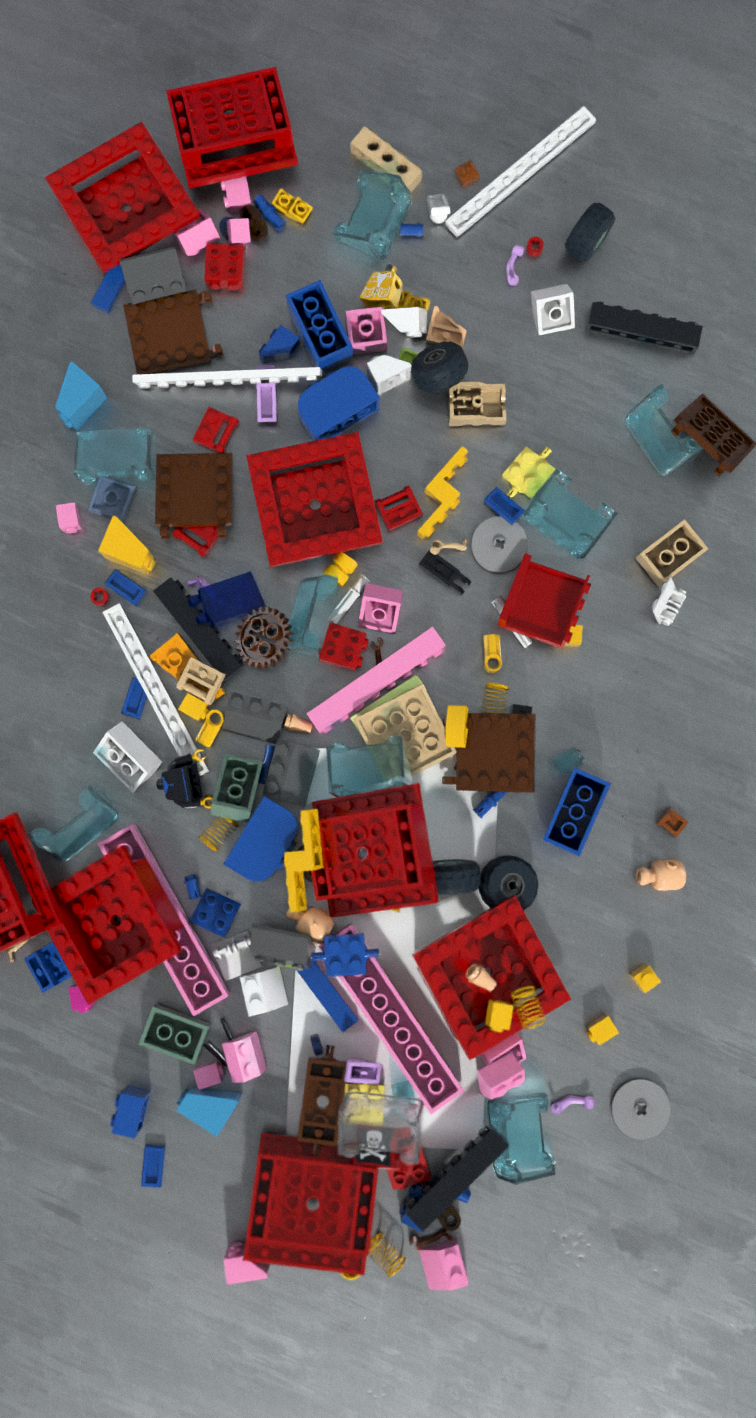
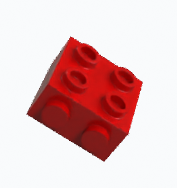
[204,243,246,291]
[319,622,369,672]
[386,1134,431,1190]

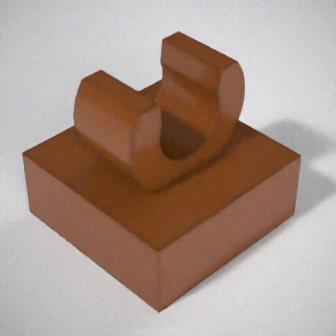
[454,160,480,187]

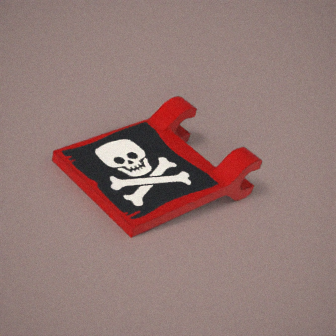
[353,1124,411,1172]

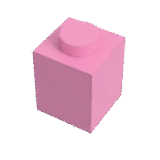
[227,218,250,247]
[56,502,82,533]
[193,1060,225,1090]

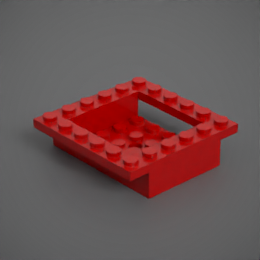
[166,67,298,189]
[45,121,201,273]
[246,432,383,568]
[311,783,439,918]
[0,812,65,953]
[31,845,184,1005]
[411,895,571,1060]
[243,1133,379,1276]

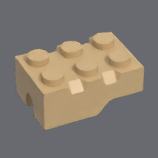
[448,382,506,426]

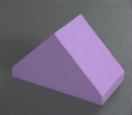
[344,1058,382,1084]

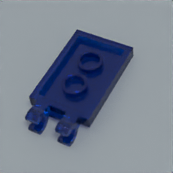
[187,571,265,626]

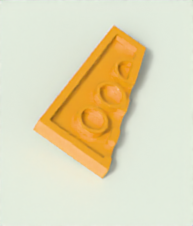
[149,633,226,704]

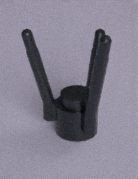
[203,1018,233,1068]

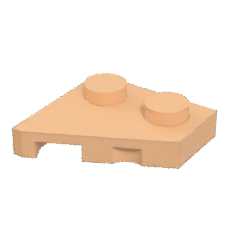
[426,306,467,349]

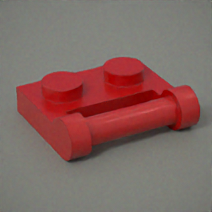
[192,407,239,454]
[374,485,423,531]
[172,526,219,557]

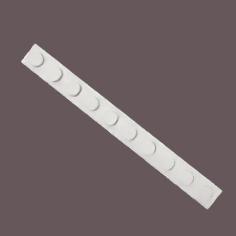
[445,106,596,237]
[132,367,323,388]
[103,603,210,777]

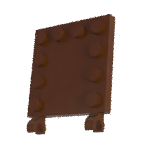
[123,289,223,375]
[670,393,756,476]
[155,453,233,540]
[442,713,536,793]

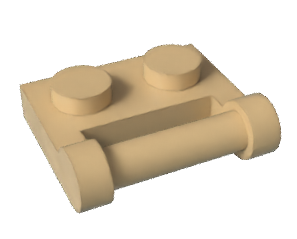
[177,657,226,705]

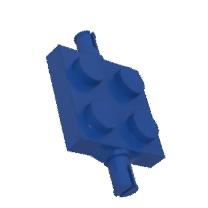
[311,933,379,977]

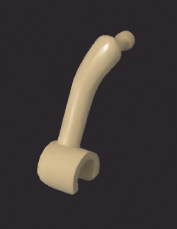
[430,539,468,554]
[6,935,39,963]

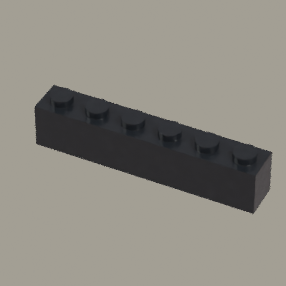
[585,302,703,354]
[153,577,243,683]
[406,1124,510,1232]

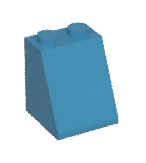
[55,361,107,431]
[176,1086,242,1137]

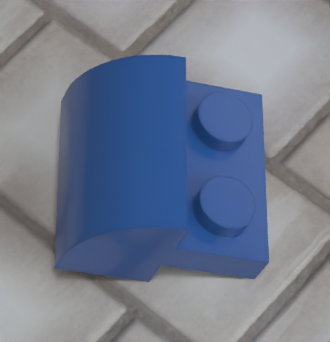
[24,941,72,993]

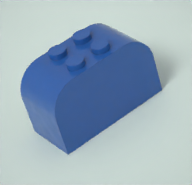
[286,280,353,372]
[298,366,380,441]
[543,767,611,856]
[223,796,299,882]

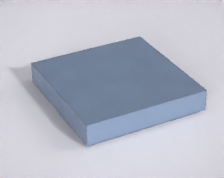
[87,475,136,523]

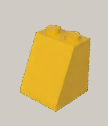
[98,516,155,575]

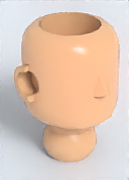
[636,859,686,891]
[285,906,334,945]

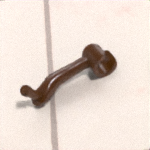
[371,637,384,665]
[409,1229,453,1251]

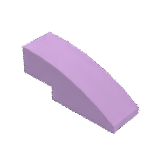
[257,365,277,422]

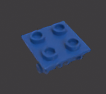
[189,888,241,938]

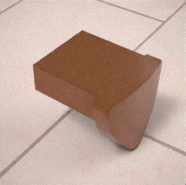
[656,806,689,837]

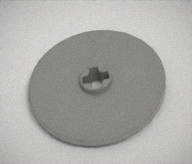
[471,516,528,573]
[611,1079,671,1140]

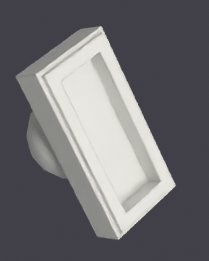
[427,194,450,224]

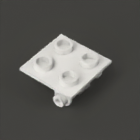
[652,577,686,626]
[212,930,262,981]

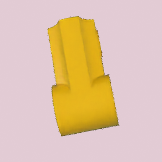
[483,634,502,674]
[195,710,225,748]

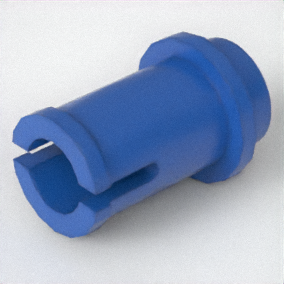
[401,222,423,238]
[183,874,202,900]

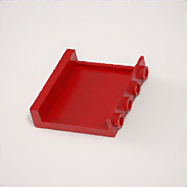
[498,554,591,649]

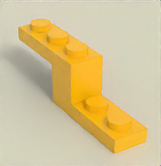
[417,446,468,540]
[284,809,324,912]

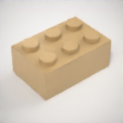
[635,519,708,587]

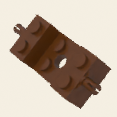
[297,1045,347,1156]

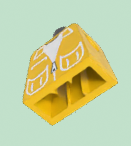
[359,264,403,309]

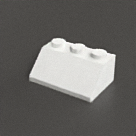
[93,722,162,793]

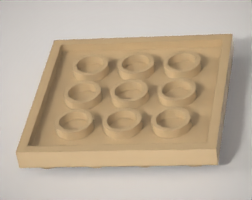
[354,684,457,788]

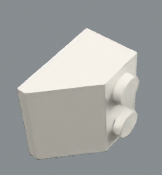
[531,284,575,335]
[381,307,428,338]
[367,355,411,395]
[240,966,289,1017]

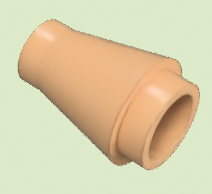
[283,713,313,734]
[466,964,496,991]

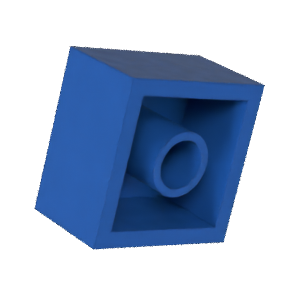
[110,1085,151,1139]

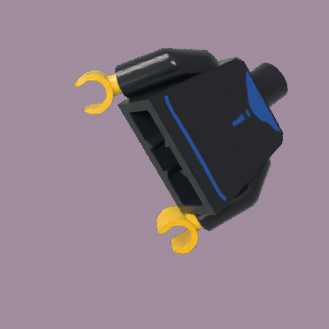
[156,749,213,809]

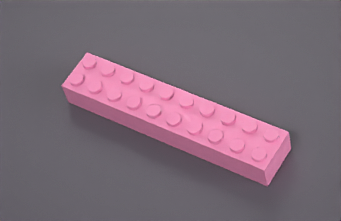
[98,824,230,1016]
[319,923,464,1114]

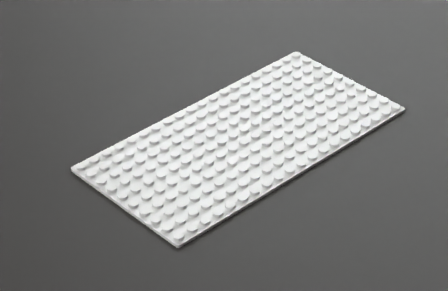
[286,748,498,1150]

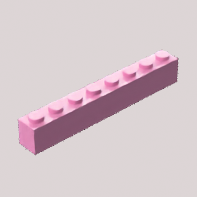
[307,627,446,734]

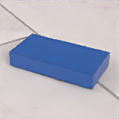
[484,487,525,525]
[104,568,147,606]
[121,677,147,719]
[141,1144,166,1188]

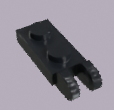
[419,549,471,595]

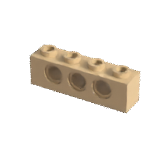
[350,126,422,196]

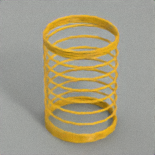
[481,682,509,713]
[198,816,239,852]
[511,986,546,1029]
[369,1233,406,1277]

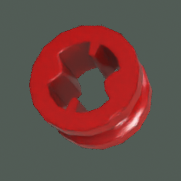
[526,236,544,257]
[90,588,109,606]

